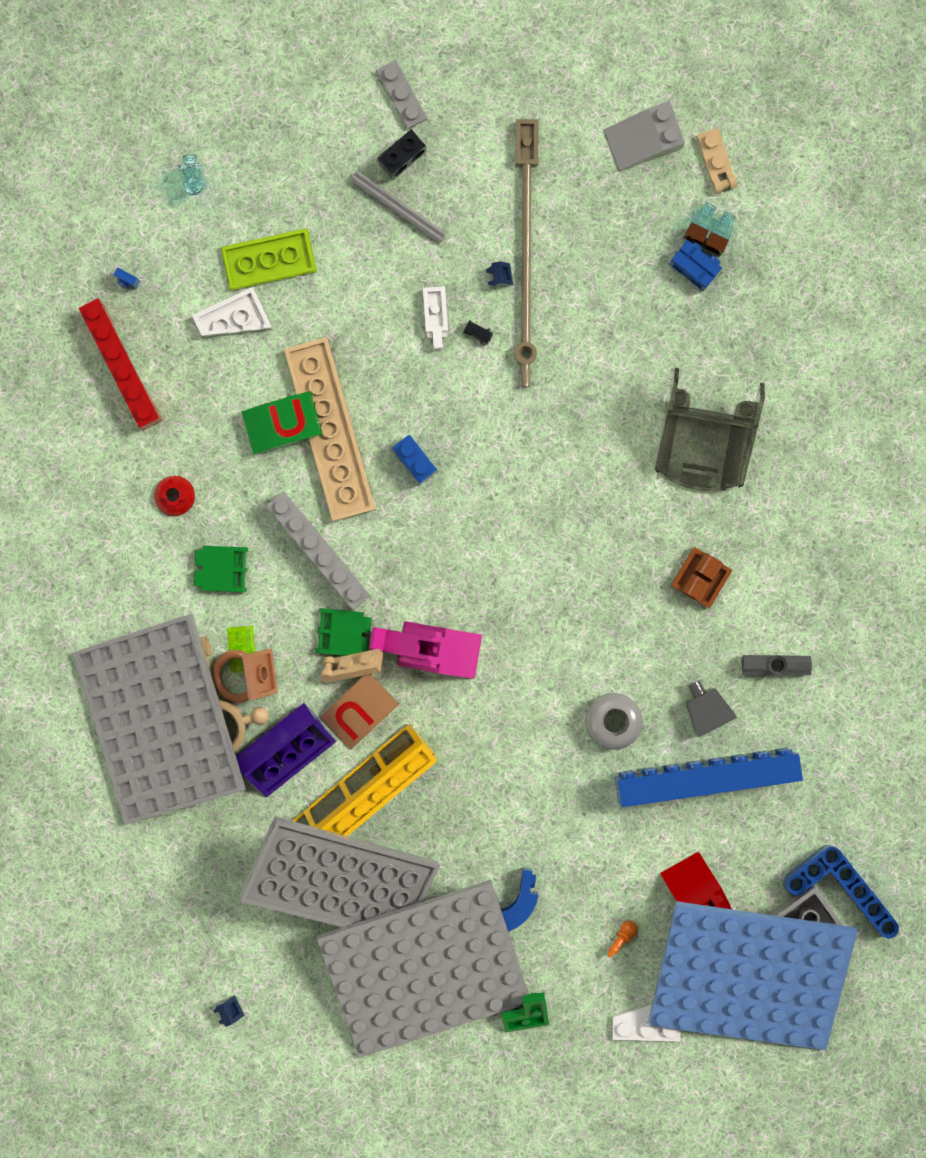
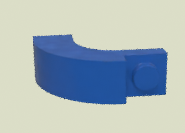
[501,867,538,932]

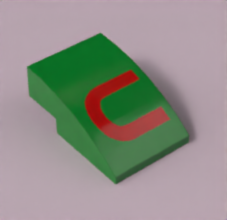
[241,391,323,454]

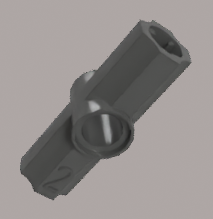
[742,655,812,675]

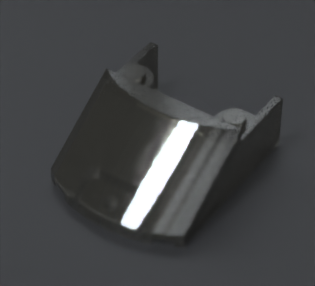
[655,368,765,491]

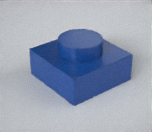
[113,267,141,290]

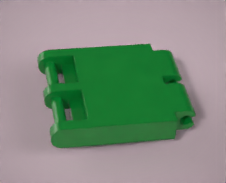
[194,546,248,592]
[315,608,372,656]

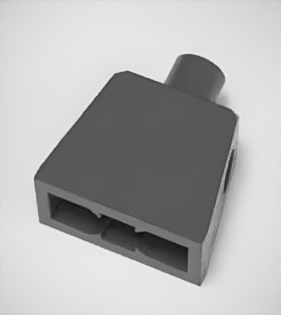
[685,680,737,737]

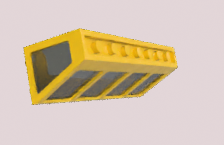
[293,723,438,836]

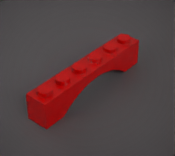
[78,298,163,431]

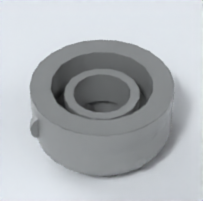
[585,693,644,750]

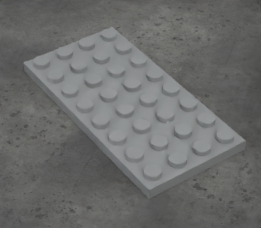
[238,816,440,927]

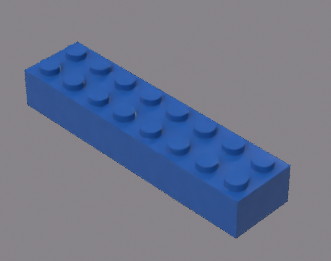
[614,747,803,807]

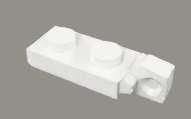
[423,286,448,350]

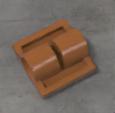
[670,547,733,609]

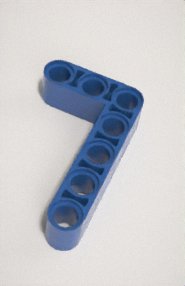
[783,844,899,939]

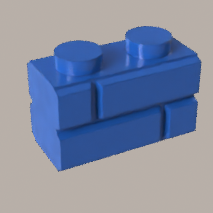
[669,240,722,292]
[392,434,438,485]

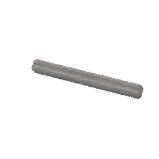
[351,171,446,243]

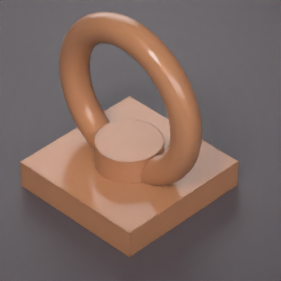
[213,648,278,703]

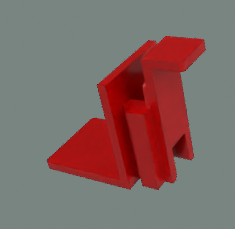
[660,852,732,909]

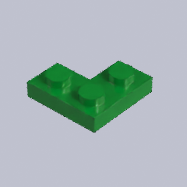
[502,992,549,1033]

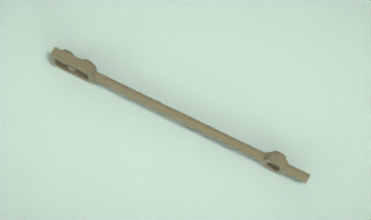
[514,119,539,388]

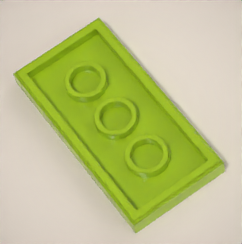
[220,228,317,291]

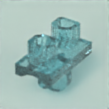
[178,154,207,196]

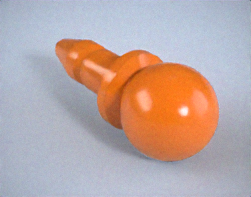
[608,921,638,957]

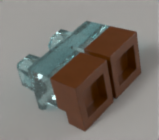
[683,202,735,256]

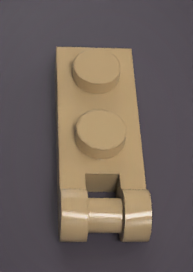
[696,128,737,194]
[320,649,383,683]

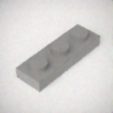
[376,60,427,130]

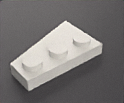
[192,287,273,337]
[612,1004,681,1042]

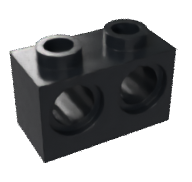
[377,129,426,180]

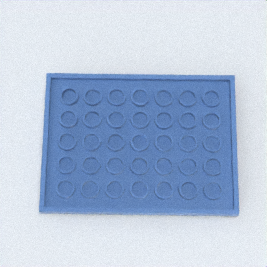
[648,901,858,1050]

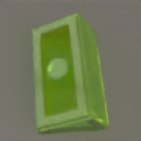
[227,625,256,672]

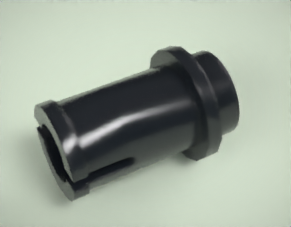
[463,320,493,345]

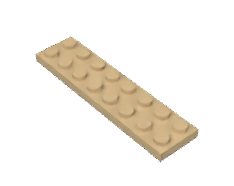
[284,337,376,522]

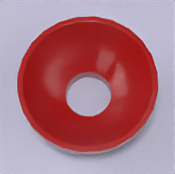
[154,476,195,516]

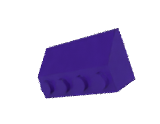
[236,703,337,798]

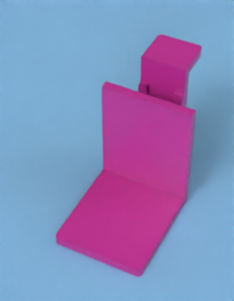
[369,621,482,679]

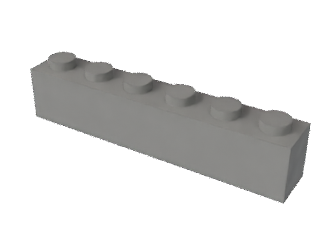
[266,491,371,610]

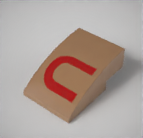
[320,674,399,750]

